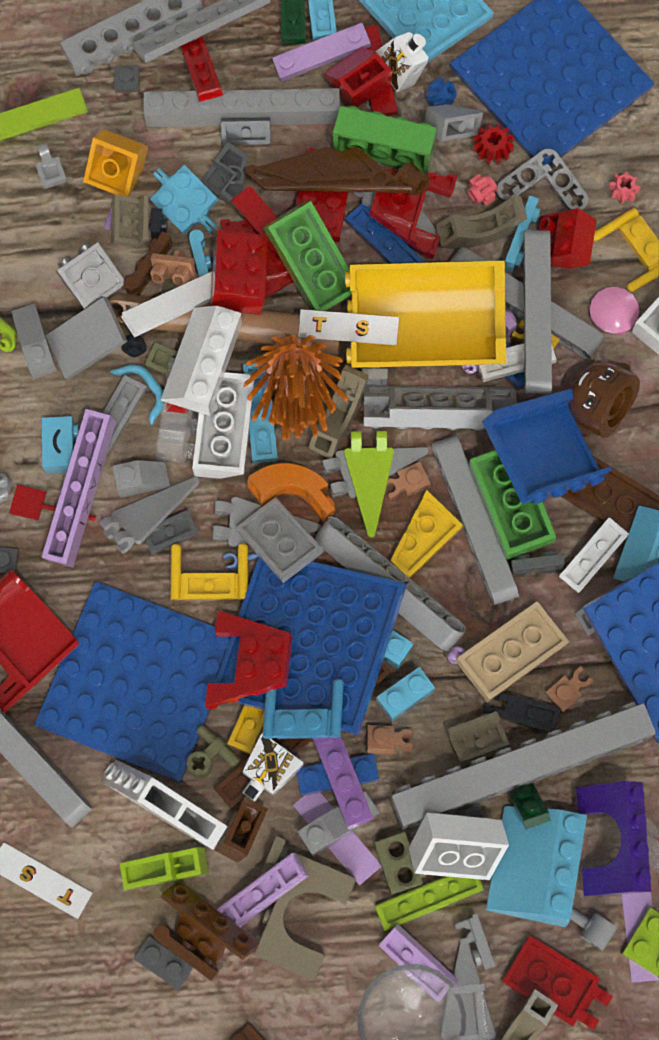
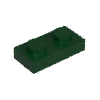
[281,0,306,44]
[508,783,551,829]

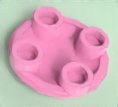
[590,287,640,335]

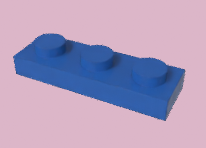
[297,754,379,796]

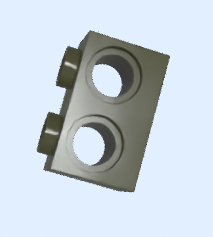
[374,832,425,896]

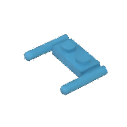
[263,679,344,739]

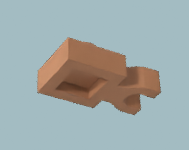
[386,462,431,501]
[545,666,594,713]
[367,725,413,754]

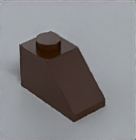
[214,797,268,863]

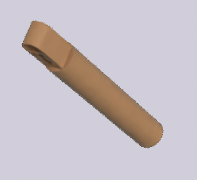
[109,293,341,354]

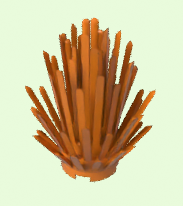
[243,335,348,440]

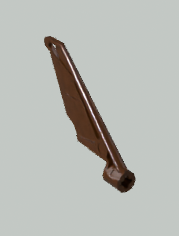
[245,147,430,195]

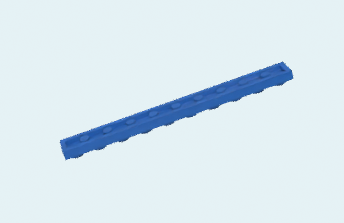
[345,203,524,391]

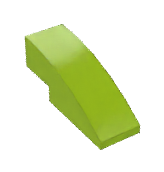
[119,847,209,890]

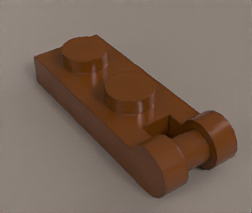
[124,231,173,296]
[153,925,219,981]

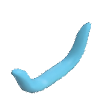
[110,364,165,425]

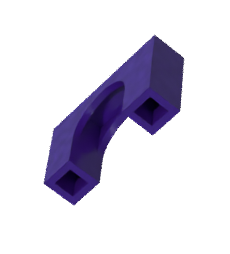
[576,781,651,896]

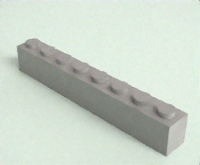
[144,88,340,127]

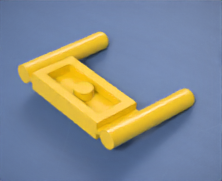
[594,208,659,293]
[170,543,248,600]

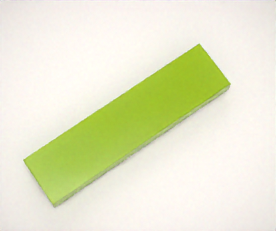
[0,88,88,141]
[375,876,484,931]

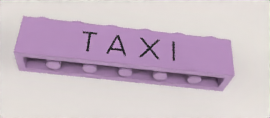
[42,409,117,568]

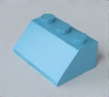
[613,506,659,582]

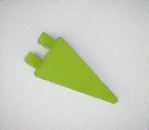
[344,431,394,538]

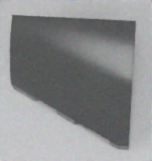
[201,142,248,206]

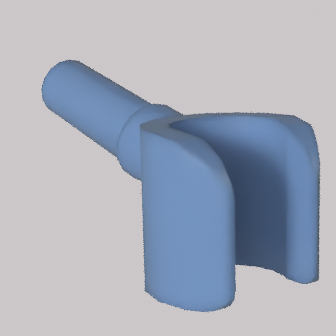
[223,552,259,571]

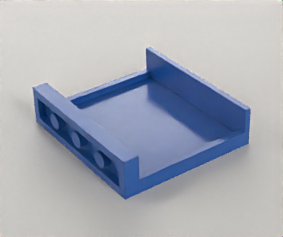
[482,389,612,505]

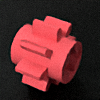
[608,171,640,204]
[467,174,498,206]

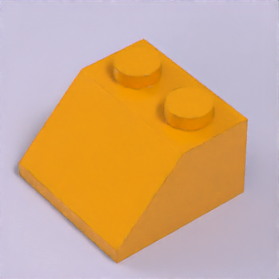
[83,129,149,197]

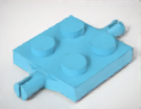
[150,165,219,235]

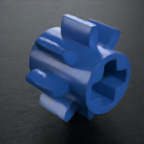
[426,77,457,106]

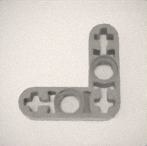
[497,149,588,210]

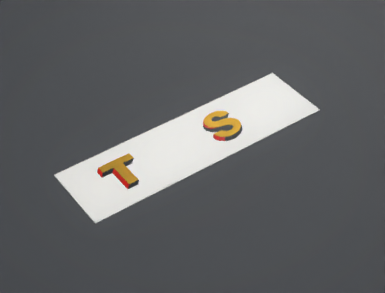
[298,309,399,345]
[0,843,93,919]

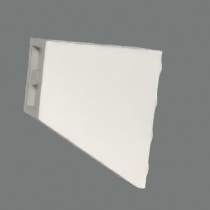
[102,760,227,849]

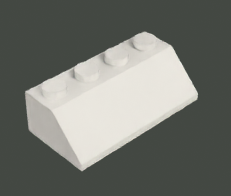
[161,306,242,416]
[192,372,254,479]

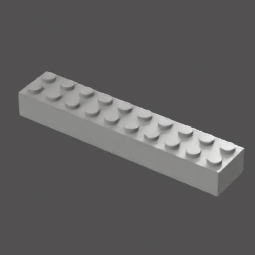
[391,702,656,831]

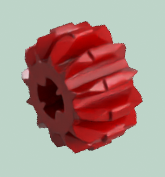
[473,123,514,165]

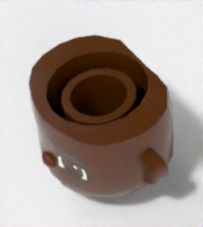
[568,362,640,438]

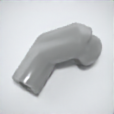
[0,473,12,504]

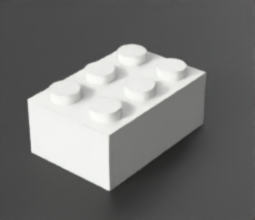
[409,813,509,880]

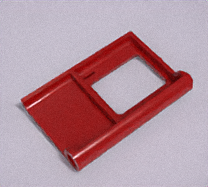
[0,569,80,713]

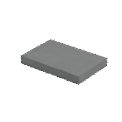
[45,297,128,379]
[235,497,324,583]

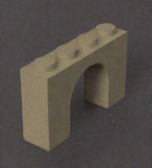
[254,853,356,981]

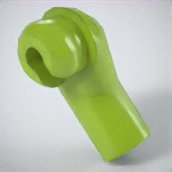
[0,317,17,352]

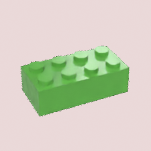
[333,106,437,175]
[263,201,352,311]
[469,450,556,560]

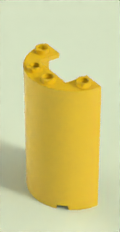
[345,261,506,368]

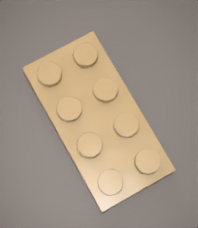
[455,601,569,703]

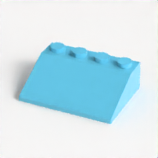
[486,806,587,927]

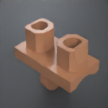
[150,249,199,286]

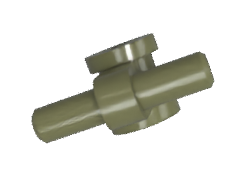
[187,725,240,778]

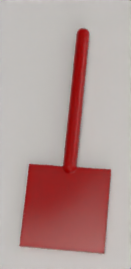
[9,485,96,521]

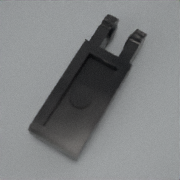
[483,693,561,733]

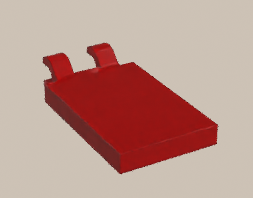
[502,935,613,1030]

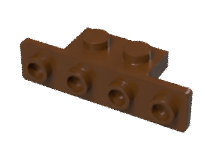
[161,882,259,963]

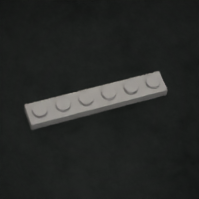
[133,0,270,63]

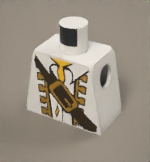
[375,32,428,93]
[242,733,304,802]

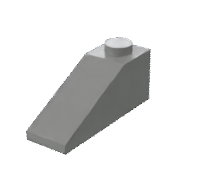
[11,303,58,379]
[298,791,380,858]

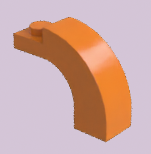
[247,463,335,523]

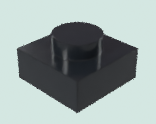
[150,208,168,240]

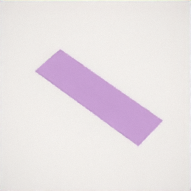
[293,793,382,885]
[622,892,659,982]

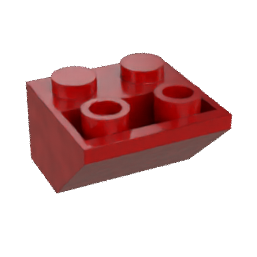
[323,47,392,108]
[538,208,597,269]

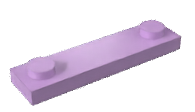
[272,23,371,82]
[216,853,309,927]

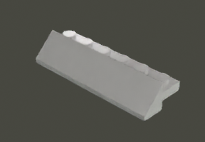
[364,385,517,430]

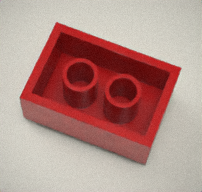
[210,229,268,315]

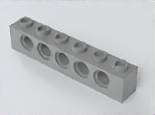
[60,0,203,77]

